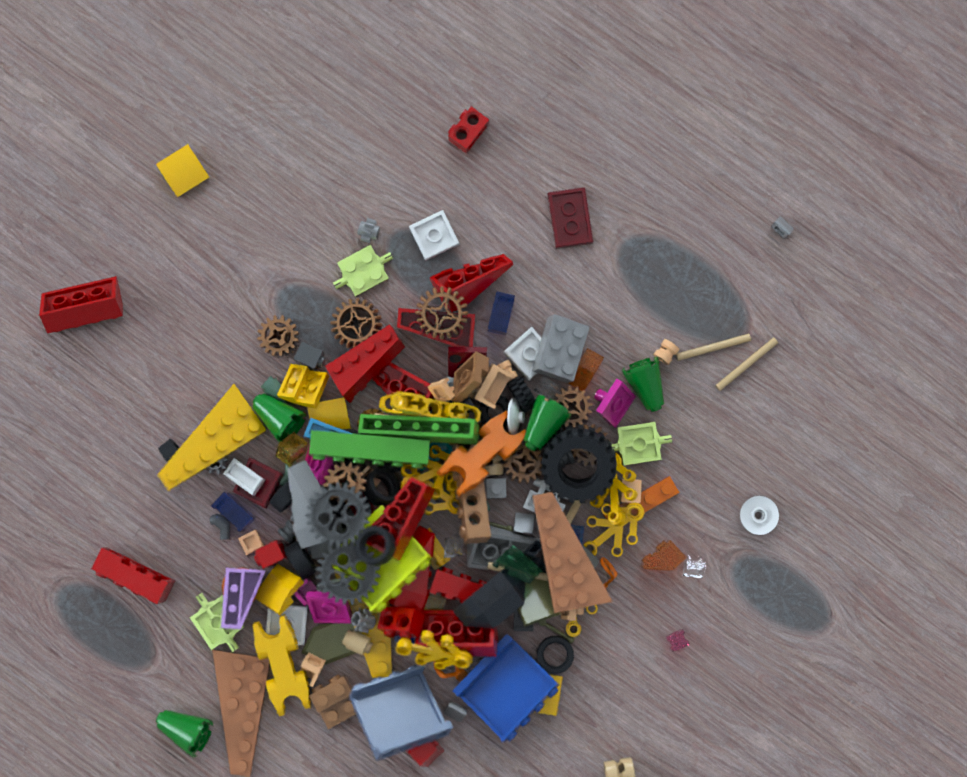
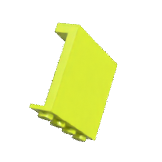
[332,505,432,613]

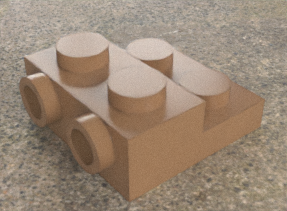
[452,351,490,403]
[309,674,356,729]

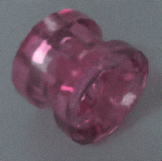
[666,629,690,652]

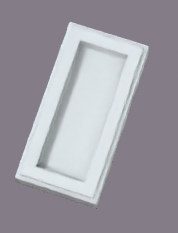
[223,458,265,496]

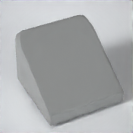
[771,217,794,238]
[513,512,535,534]
[444,700,467,722]

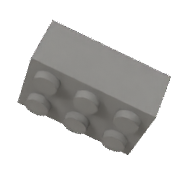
[532,314,589,383]

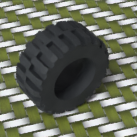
[541,425,616,504]

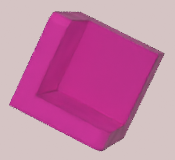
[294,578,317,606]

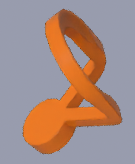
[600,557,618,589]
[434,661,468,681]

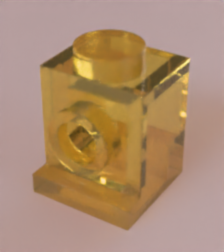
[276,432,308,467]

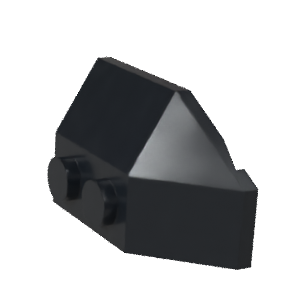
[453,561,526,629]

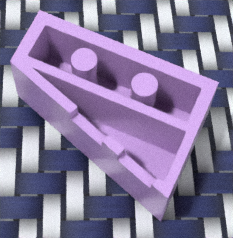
[221,568,266,629]

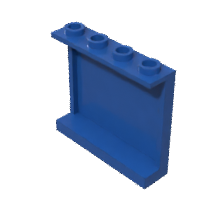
[453,634,559,742]

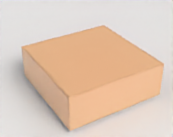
[238,529,264,555]

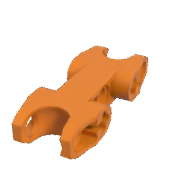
[437,410,526,497]

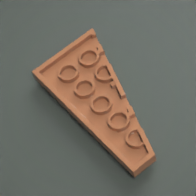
[532,492,613,613]
[212,649,270,777]

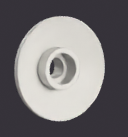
[507,398,525,435]
[740,496,779,535]

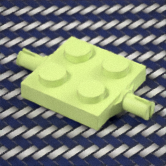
[333,245,393,297]
[612,422,672,466]
[190,593,245,652]

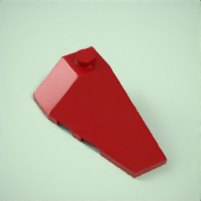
[429,254,514,312]
[372,362,436,412]
[388,526,435,613]

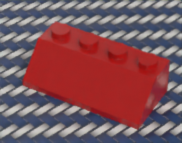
[39,276,123,334]
[415,610,498,657]

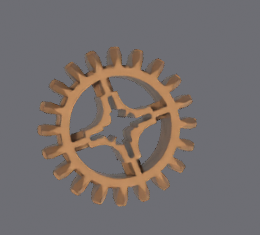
[415,286,468,339]
[331,298,383,349]

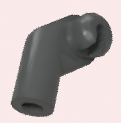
[209,514,230,540]

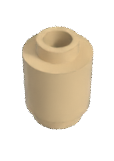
[342,630,373,656]

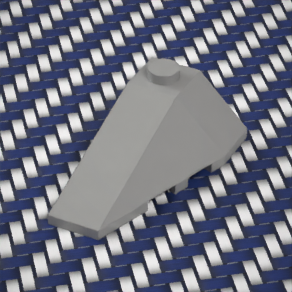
[288,460,343,548]
[466,522,541,570]

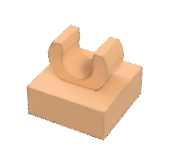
[428,378,455,401]
[561,607,584,621]

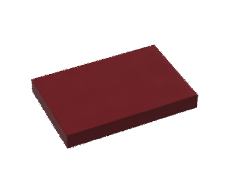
[547,187,594,249]

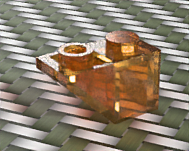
[640,540,686,571]

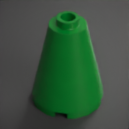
[621,357,664,412]
[253,393,306,444]
[523,395,572,451]
[156,710,213,757]

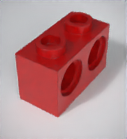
[448,106,489,154]
[254,540,287,568]
[377,606,425,639]

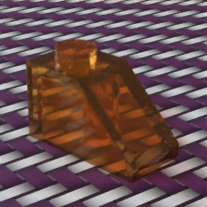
[567,348,604,392]

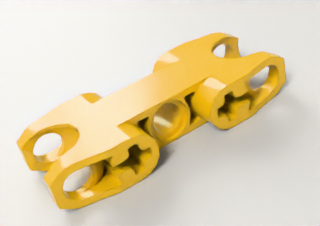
[379,392,481,422]
[253,614,311,716]

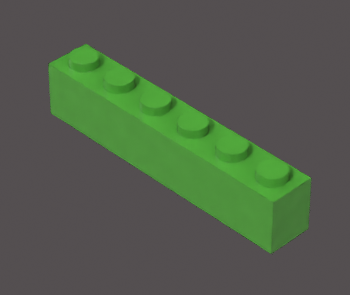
[358,414,479,445]
[309,430,430,469]

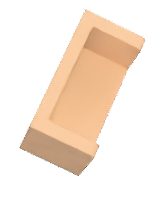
[473,363,514,409]

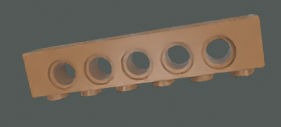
[449,442,491,544]

